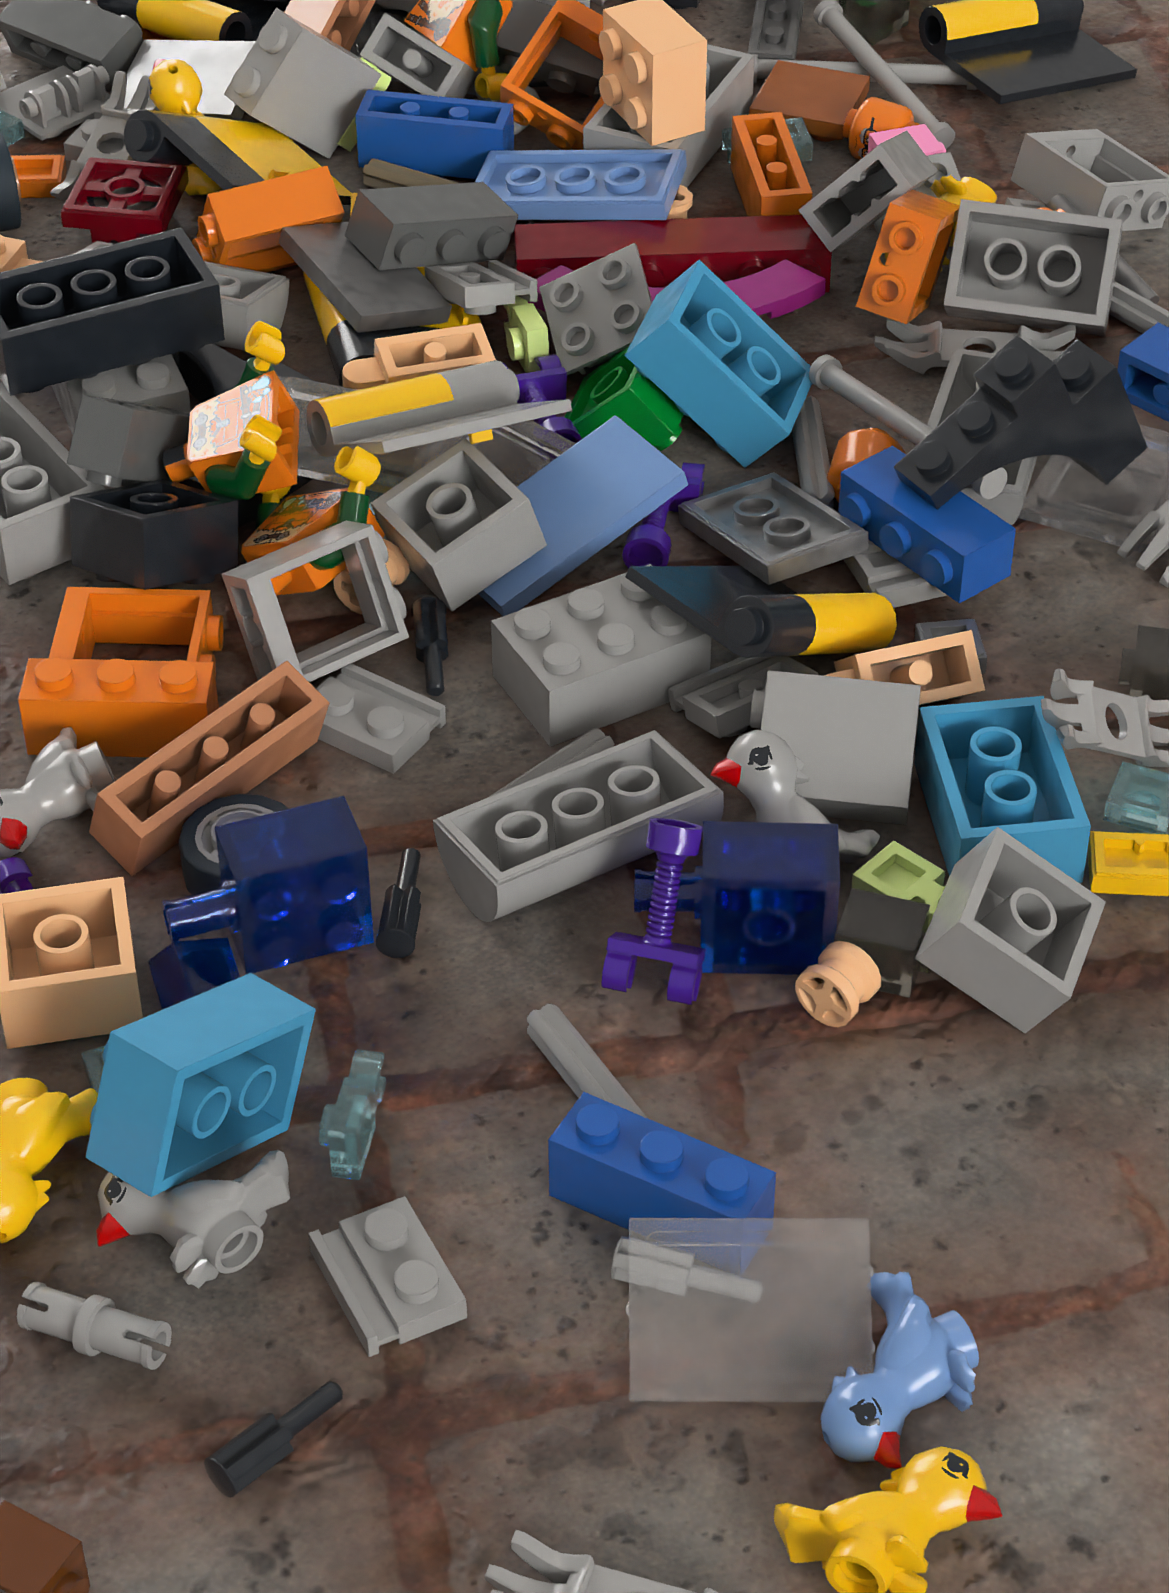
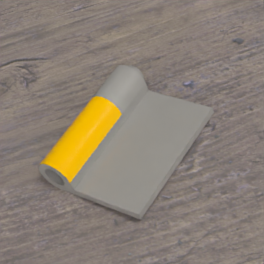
[306,360,572,457]

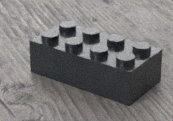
[0,227,225,396]

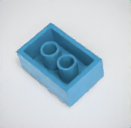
[624,260,812,468]
[914,696,1091,883]
[85,973,316,1197]

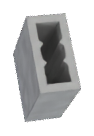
[224,8,382,159]
[799,131,938,252]
[750,670,921,825]

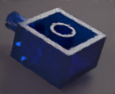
[161,796,374,974]
[634,821,840,975]

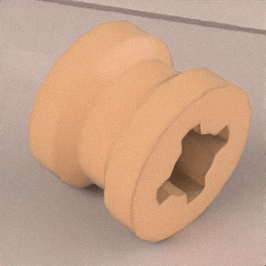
[795,941,881,1027]

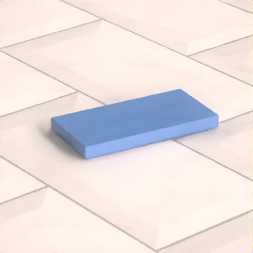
[475,149,687,220]
[478,415,688,616]

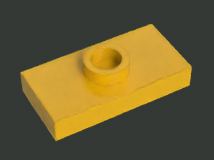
[1087,831,1169,896]

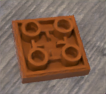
[749,60,870,142]

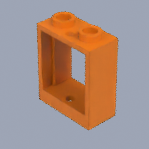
[500,0,604,150]
[192,166,345,273]
[856,189,960,324]
[49,587,224,677]

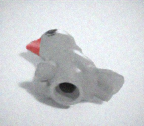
[0,727,116,858]
[710,730,880,884]
[96,1150,290,1289]

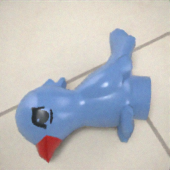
[821,1272,979,1469]

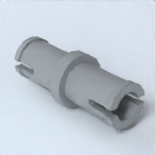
[17,1282,172,1370]

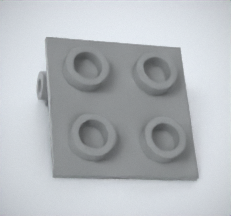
[0,64,110,140]
[539,243,652,375]

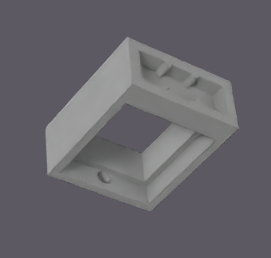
[1011,129,1169,231]
[221,520,409,682]

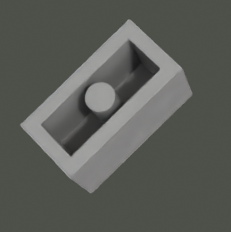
[359,13,478,99]

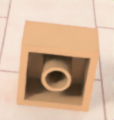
[599,0,707,146]
[0,877,143,1049]

